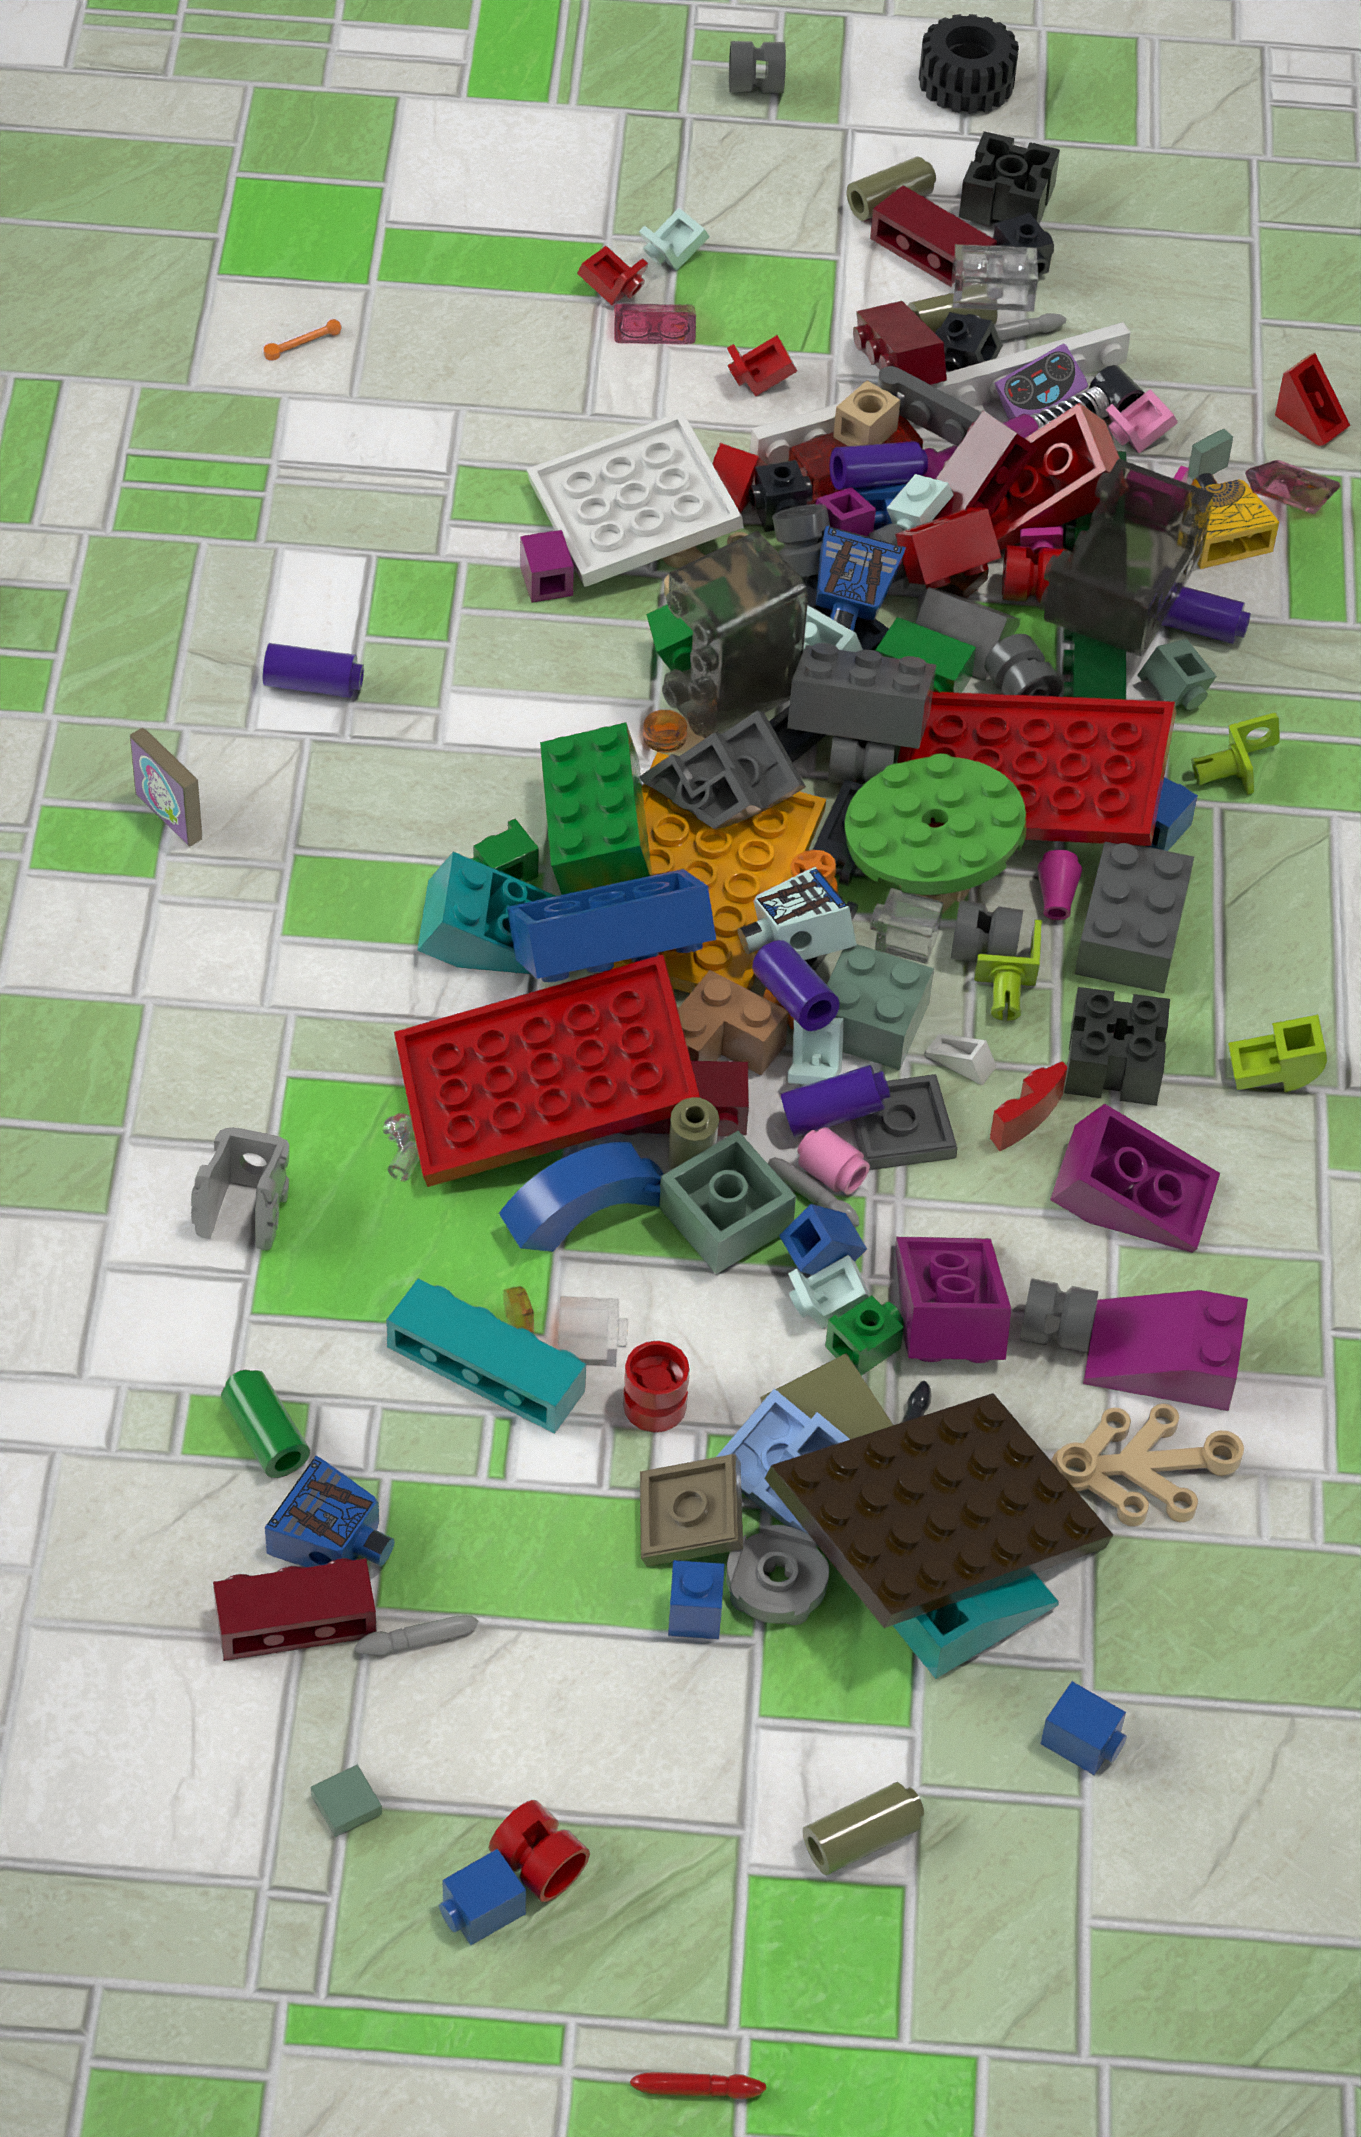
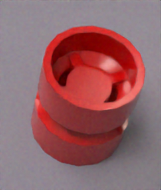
[1002,545,1067,604]
[623,1341,690,1433]
[488,1800,590,1902]

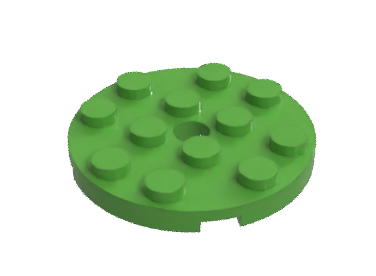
[845,754,1027,895]

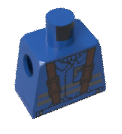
[816,526,906,631]
[265,1456,395,1567]

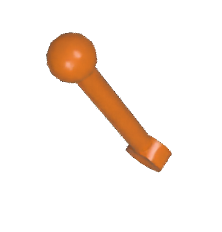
[264,319,342,361]

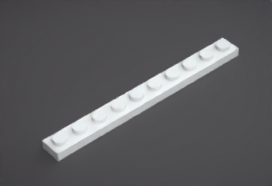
[750,322,1131,465]

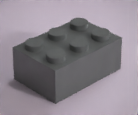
[787,643,936,749]
[1075,842,1194,993]

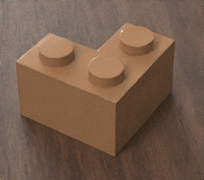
[678,970,789,1076]

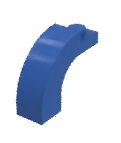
[499,1142,664,1252]

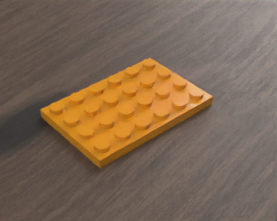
[612,752,826,993]

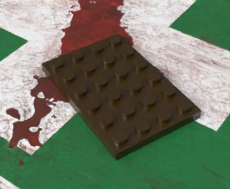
[764,1393,1114,1628]

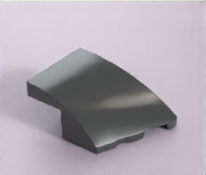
[639,710,806,830]

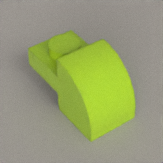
[1228,1014,1327,1092]

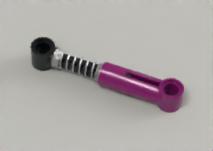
[923,365,1145,479]

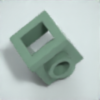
[1137,638,1217,710]

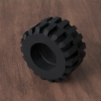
[918,14,1019,114]

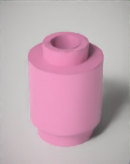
[797,1127,870,1195]

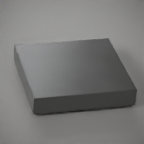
[851,1074,958,1170]

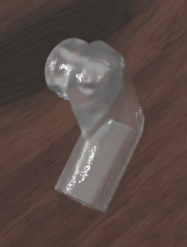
[383,1113,419,1181]

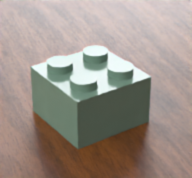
[827,944,934,1070]
[659,1131,796,1274]

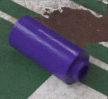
[830,442,928,490]
[1150,580,1251,644]
[262,643,364,698]
[752,940,840,1031]
[781,1065,891,1138]

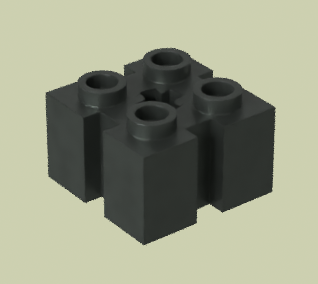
[959,131,1060,225]
[1064,987,1170,1106]

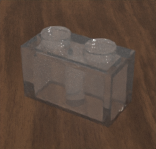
[952,244,1038,312]

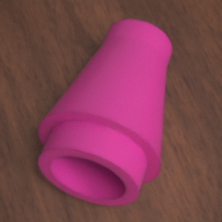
[1037,850,1082,920]

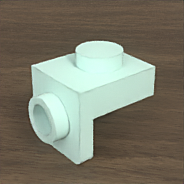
[639,208,710,271]
[887,474,953,531]
[787,1018,844,1087]
[788,1255,870,1329]

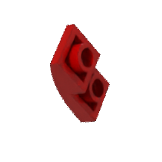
[990,1061,1068,1151]

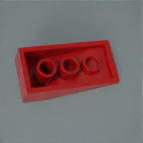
[990,403,1131,550]

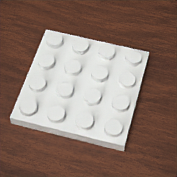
[527,411,744,587]

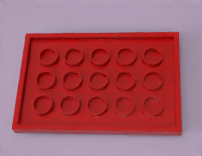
[897,692,1176,846]
[394,954,701,1187]

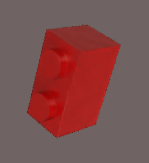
[895,507,1001,590]

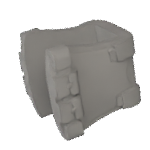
[191,1127,289,1250]

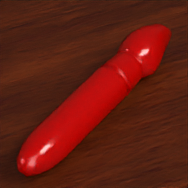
[630,2072,766,2100]

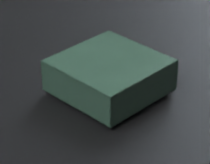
[1188,428,1233,480]
[311,1764,382,1837]

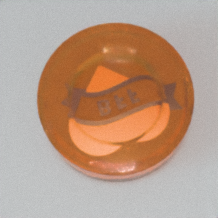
[643,710,687,753]

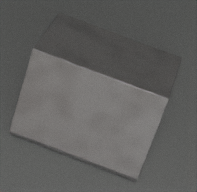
[915,588,1020,681]

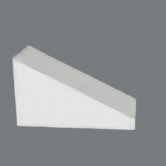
[925,1034,997,1086]

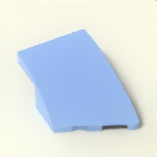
[716,1389,850,1547]

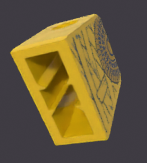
[1183,473,1279,569]

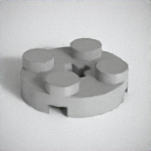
[726,1525,829,1625]

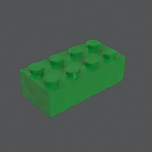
[540,722,652,895]

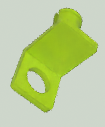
[1191,713,1280,795]
[974,920,1042,1021]

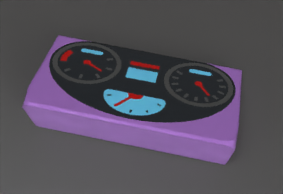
[994,343,1089,419]

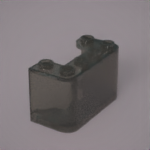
[1039,459,1215,657]
[662,531,808,738]

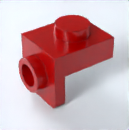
[577,246,649,305]
[727,335,798,397]

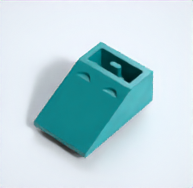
[417,851,556,974]
[892,1573,1059,1679]

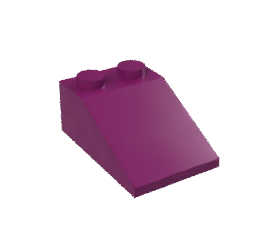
[1050,1104,1220,1252]
[895,1236,1011,1363]
[1083,1290,1248,1411]

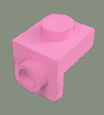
[1106,389,1178,454]

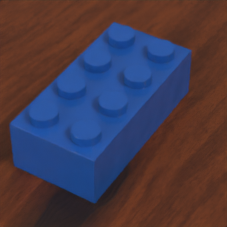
[507,869,716,982]

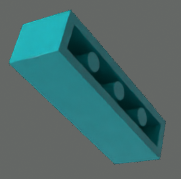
[386,1278,586,1434]

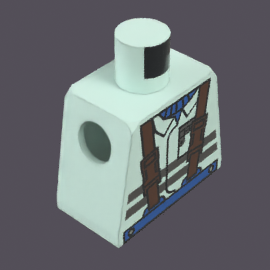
[738,867,857,960]

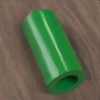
[221,1369,310,1478]

